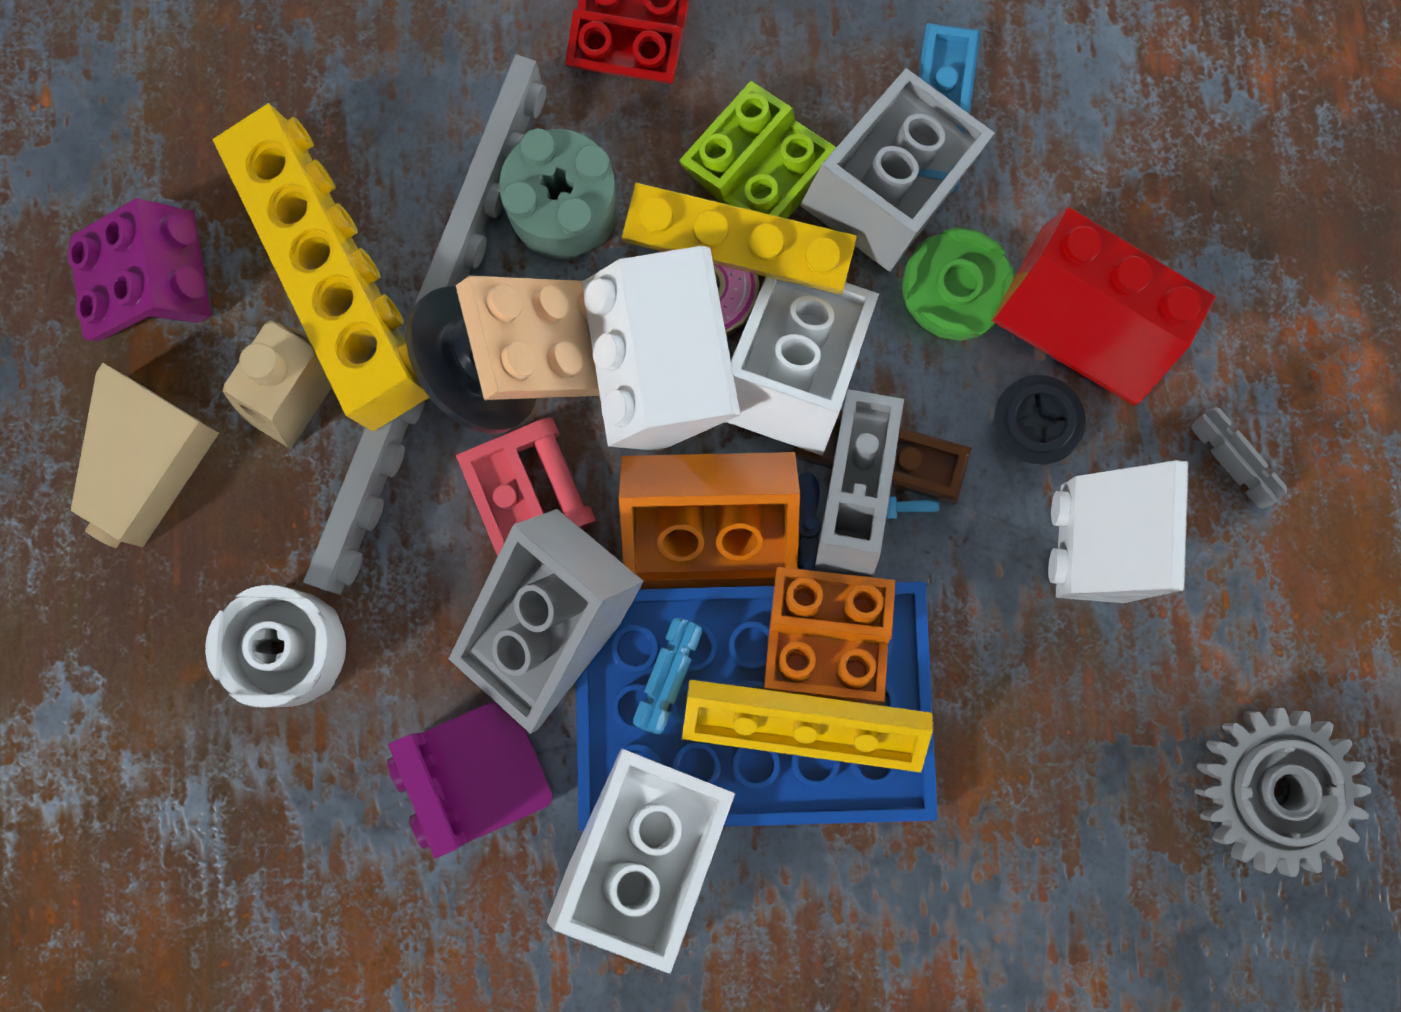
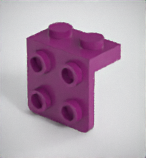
[68,198,211,342]
[387,701,553,859]

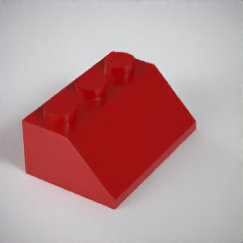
[991,206,1216,406]

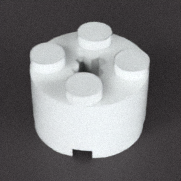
[205,585,346,707]

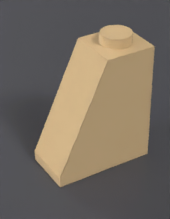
[71,363,219,548]

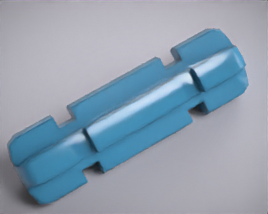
[633,618,702,734]

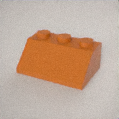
[619,452,800,589]

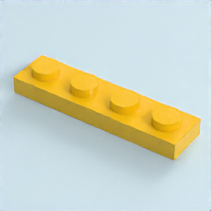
[622,183,857,295]
[682,680,933,772]

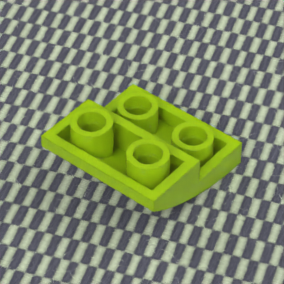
[679,81,836,219]

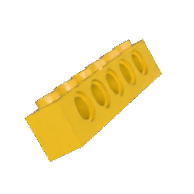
[212,103,429,432]

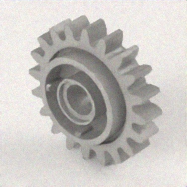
[1195,708,1371,877]

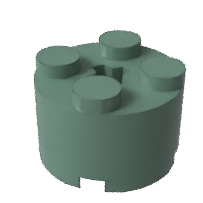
[499,128,619,261]

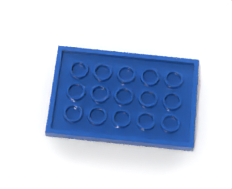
[576,582,938,831]

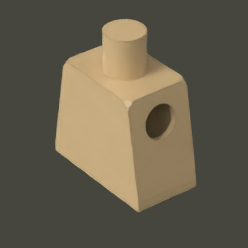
[223,320,332,449]

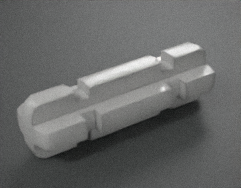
[1191,407,1287,509]

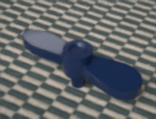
[797,472,821,571]

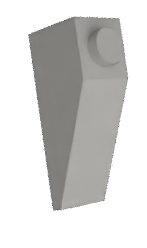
[814,389,904,577]

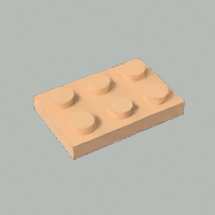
[456,276,600,400]

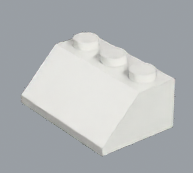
[582,246,740,451]

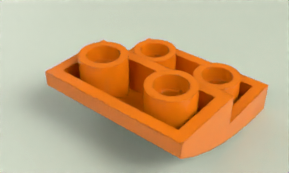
[763,567,895,706]

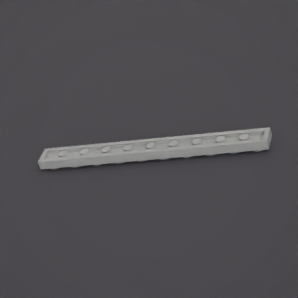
[303,54,546,595]

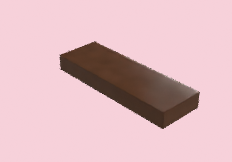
[793,410,972,504]

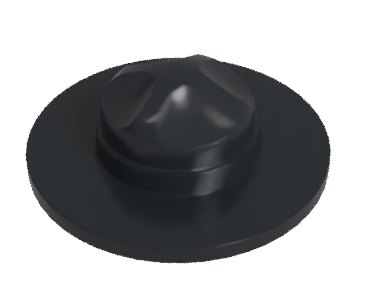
[406,286,536,434]

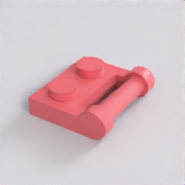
[456,417,597,556]

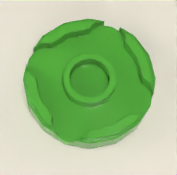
[902,227,1015,341]

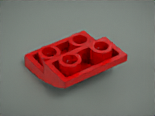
[565,0,690,85]

